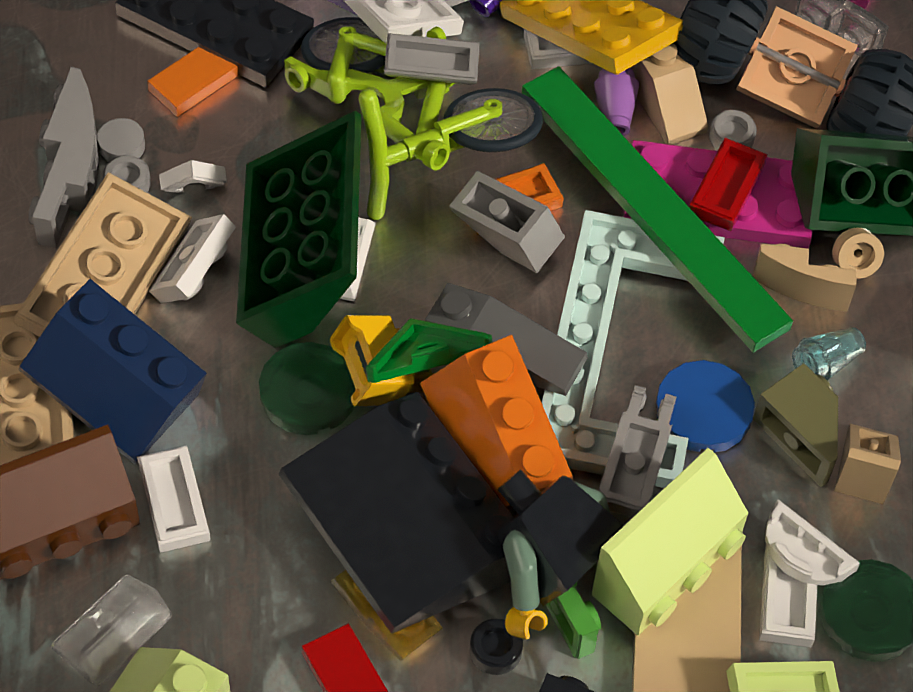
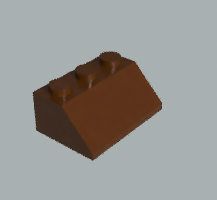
[0,424,140,580]

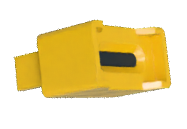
[330,315,434,406]

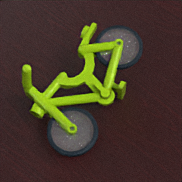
[284,17,543,220]

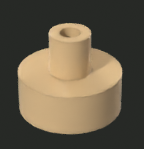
[832,228,884,279]

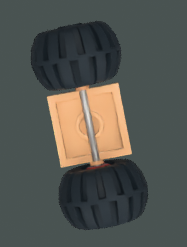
[674,0,913,136]

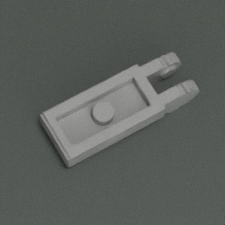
[599,385,677,517]

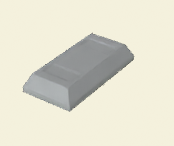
[384,33,480,85]

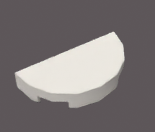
[765,500,860,586]

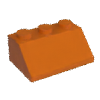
[420,335,573,511]

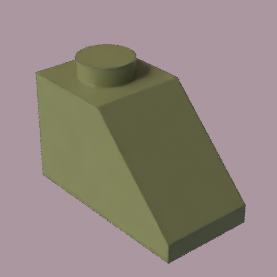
[753,363,838,487]

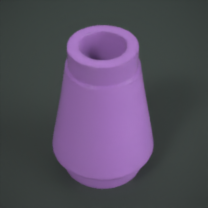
[594,68,639,136]

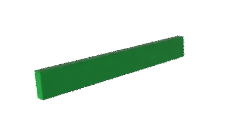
[521,66,793,353]

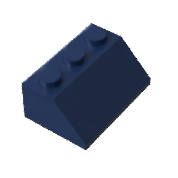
[19,279,207,464]

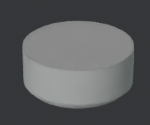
[709,110,757,150]
[97,118,145,162]
[103,156,151,193]

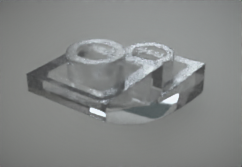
[794,0,889,57]

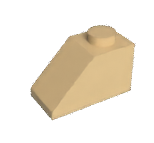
[630,43,709,145]

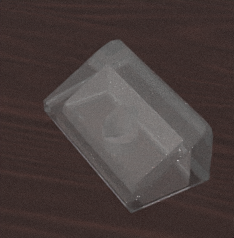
[51,574,171,687]

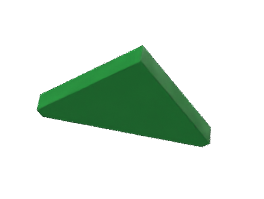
[366,318,492,383]

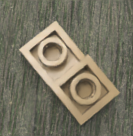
[753,244,857,312]

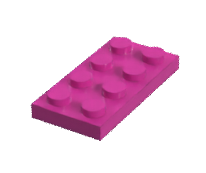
[624,140,812,249]

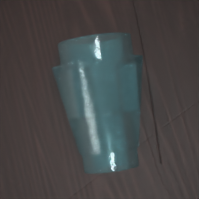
[792,327,866,381]

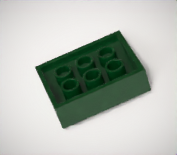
[236,110,362,348]

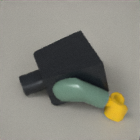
[497,469,624,640]

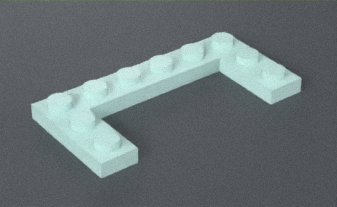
[542,210,725,488]

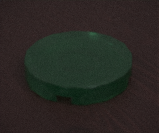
[259,342,356,435]
[819,559,913,662]

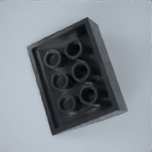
[279,392,513,634]

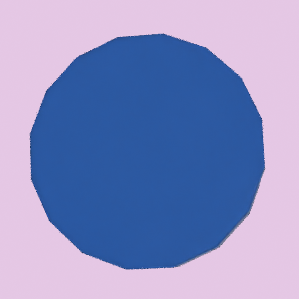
[656,360,755,453]

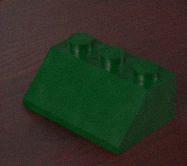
[791,128,913,236]

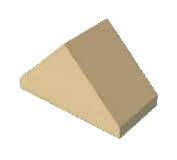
[834,424,901,504]

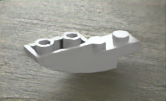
[29,67,99,248]

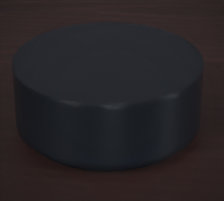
[469,619,523,675]

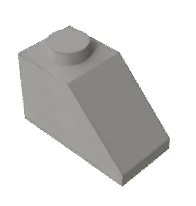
[449,170,565,273]

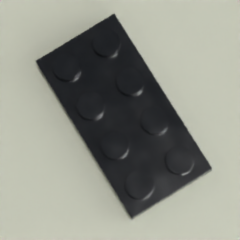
[115,0,314,88]

